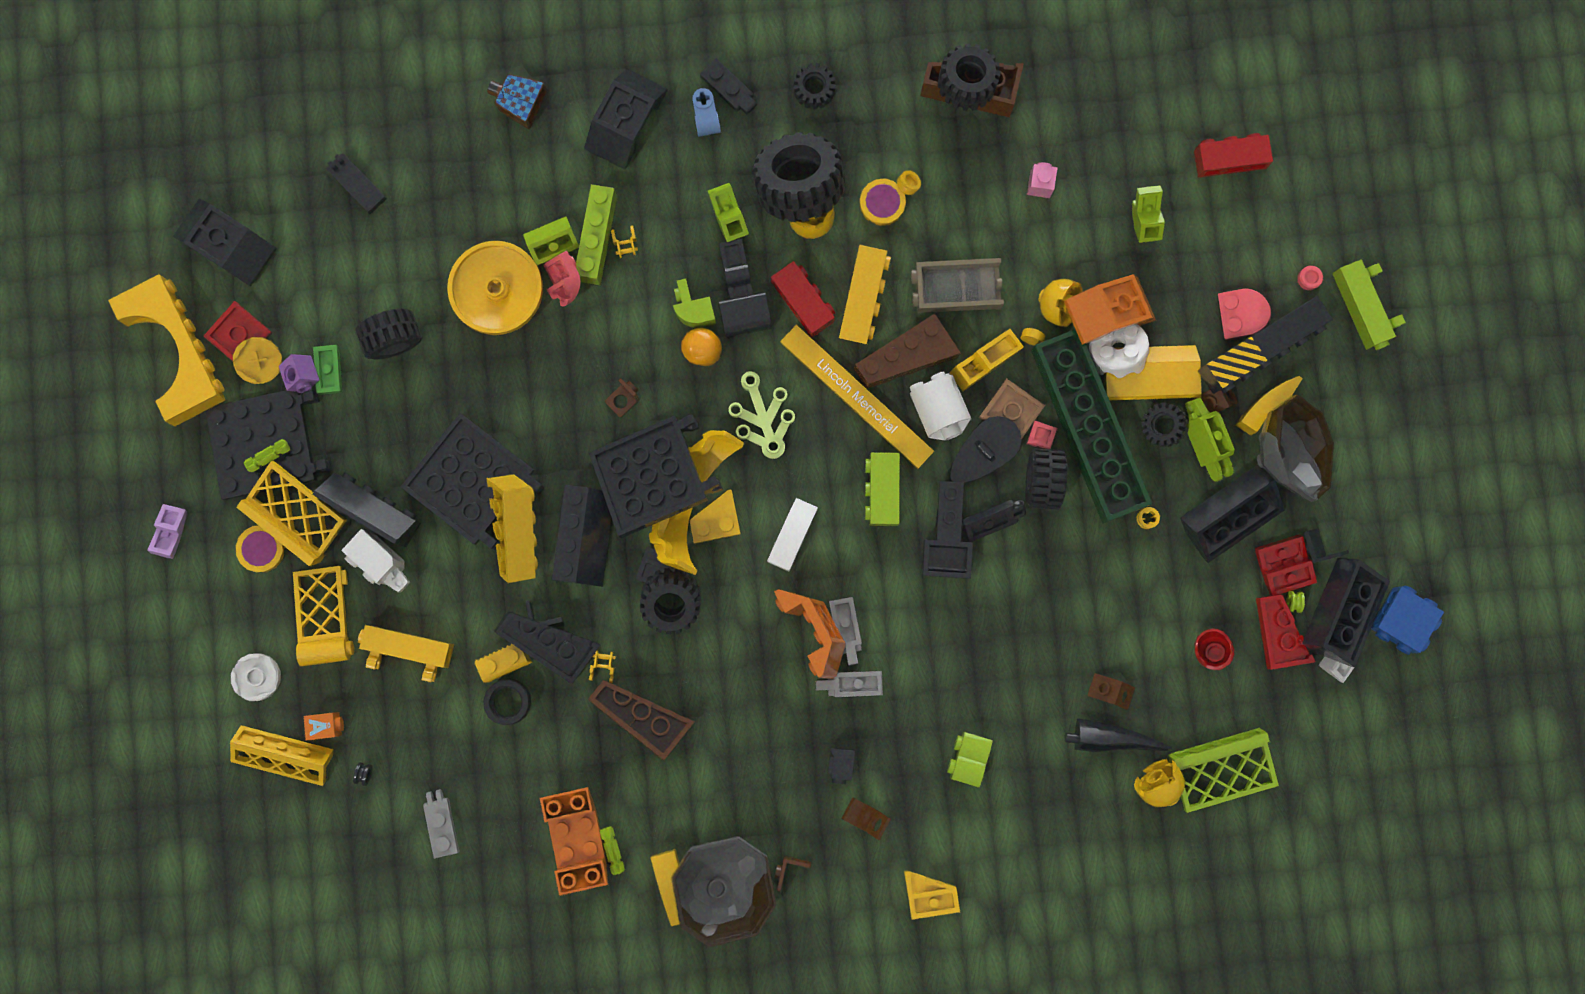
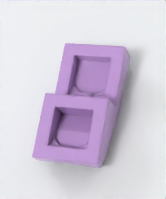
[148,504,187,559]

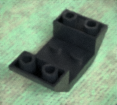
[584,69,668,170]
[173,198,277,287]

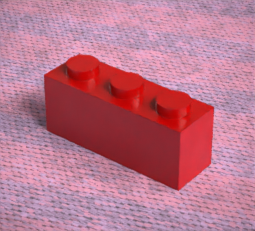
[1194,133,1273,178]
[771,261,836,338]

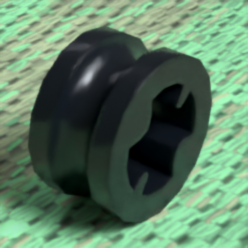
[353,762,373,786]

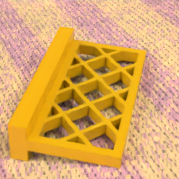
[237,461,347,566]

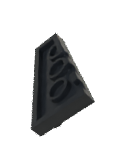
[494,611,600,684]

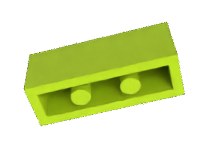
[865,453,900,526]

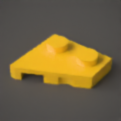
[689,489,741,544]
[904,870,960,919]

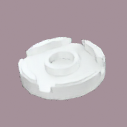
[231,654,281,701]

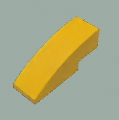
[950,329,1024,391]
[1235,376,1303,435]
[651,849,679,926]

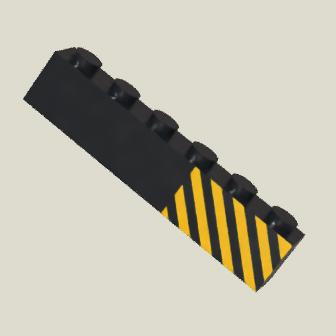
[1198,296,1333,394]

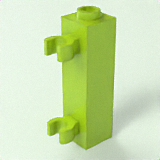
[1332,259,1406,350]

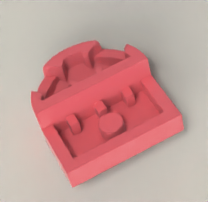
[544,251,580,306]
[1218,289,1271,341]

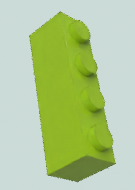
[576,184,617,285]

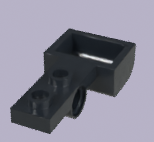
[719,238,772,338]
[922,481,973,579]

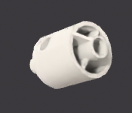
[910,372,971,441]

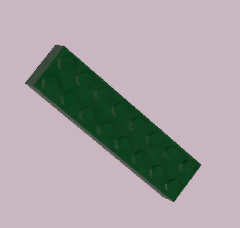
[1031,329,1152,524]

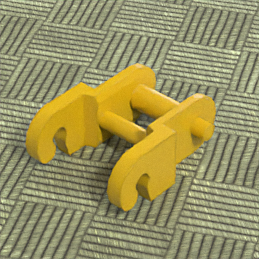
[611,225,638,258]
[589,650,616,683]

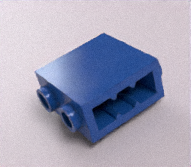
[1371,585,1444,655]

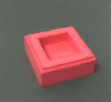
[1027,421,1057,449]

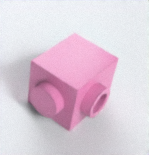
[1027,162,1058,198]

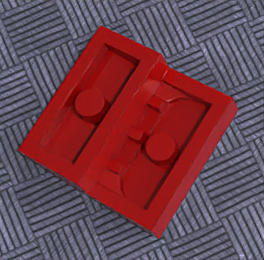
[1255,534,1317,596]

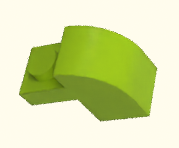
[708,183,749,242]
[1132,186,1165,243]
[673,279,716,328]

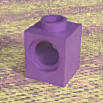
[279,354,319,393]

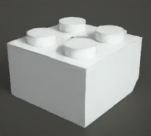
[341,529,410,593]

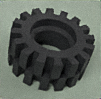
[794,63,835,109]
[1142,403,1189,447]

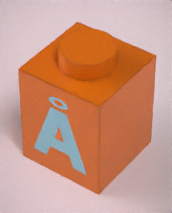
[304,712,344,740]

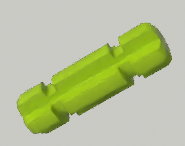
[244,439,290,472]
[600,826,625,875]

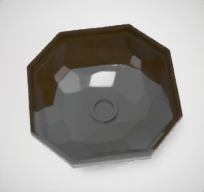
[1257,395,1334,502]
[671,836,776,947]

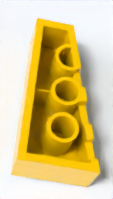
[839,245,891,344]
[486,474,538,583]

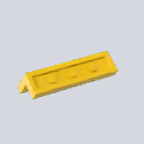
[230,725,333,786]

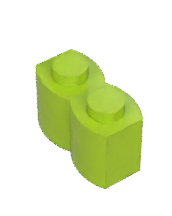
[947,732,993,787]

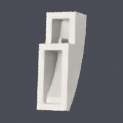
[767,498,818,572]

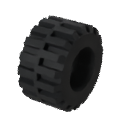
[938,44,1000,111]
[355,309,422,360]
[1025,448,1067,510]
[640,568,701,635]

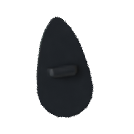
[950,416,1022,483]

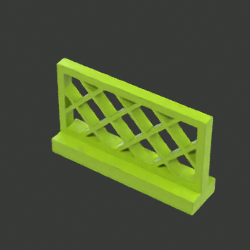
[1168,728,1279,813]

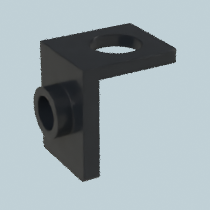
[1304,528,1349,563]
[525,600,564,627]

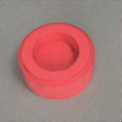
[1297,266,1323,290]

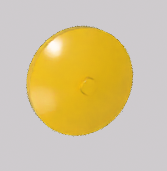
[448,241,543,335]

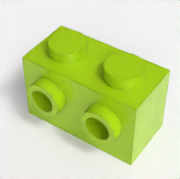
[523,216,579,265]

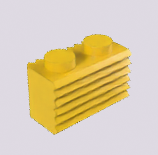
[475,644,532,683]

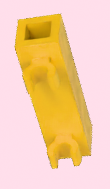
[358,625,454,682]

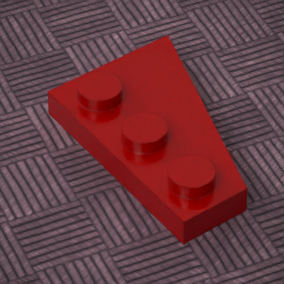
[1256,595,1316,670]

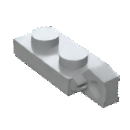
[829,597,862,665]
[815,671,883,697]

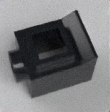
[828,747,855,784]

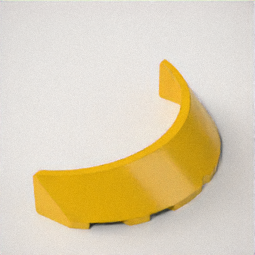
[649,430,744,575]

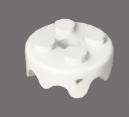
[1089,324,1149,378]

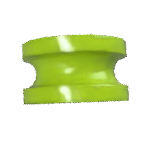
[1286,591,1305,613]

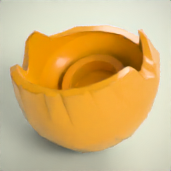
[681,328,722,366]

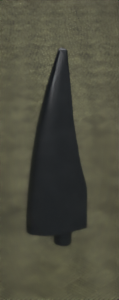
[1064,718,1173,752]

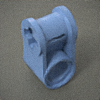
[693,88,721,137]

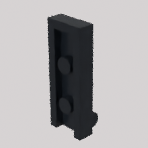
[325,153,387,214]

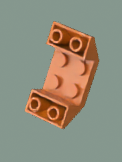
[1064,274,1156,345]
[774,589,846,679]
[540,787,608,896]

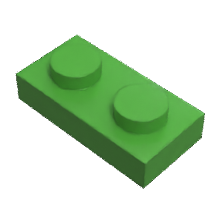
[313,345,342,395]

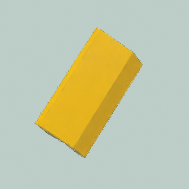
[1103,345,1201,400]

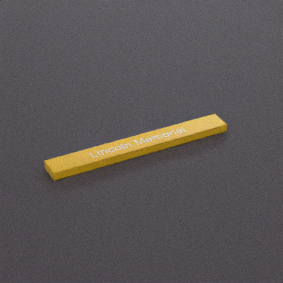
[780,325,934,469]

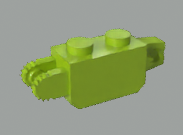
[1185,397,1235,482]

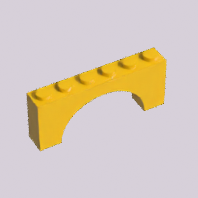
[108,274,225,426]

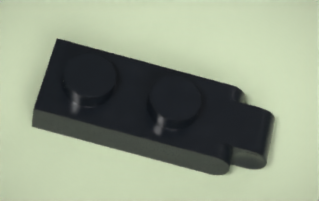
[700,58,757,115]
[962,500,1026,542]

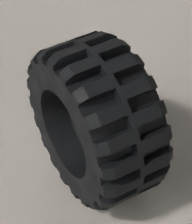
[752,133,845,222]

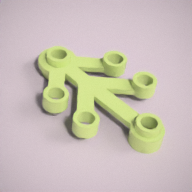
[729,371,795,459]

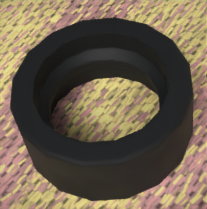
[483,679,532,725]

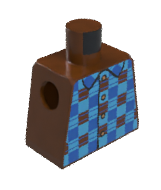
[487,74,547,130]

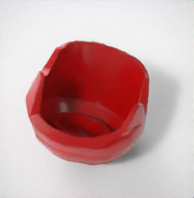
[1194,629,1235,670]

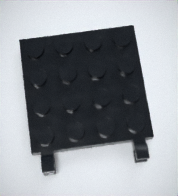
[206,390,332,500]
[401,413,545,550]
[589,414,723,539]

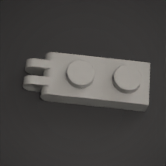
[423,789,460,859]

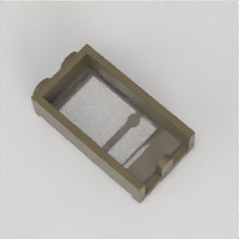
[911,258,1004,314]

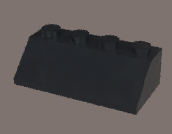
[1180,465,1285,563]
[312,472,421,547]
[552,485,612,587]
[1302,558,1390,667]

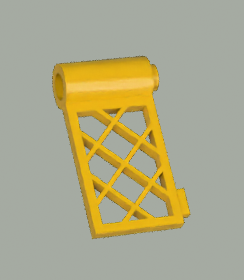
[293,566,354,667]

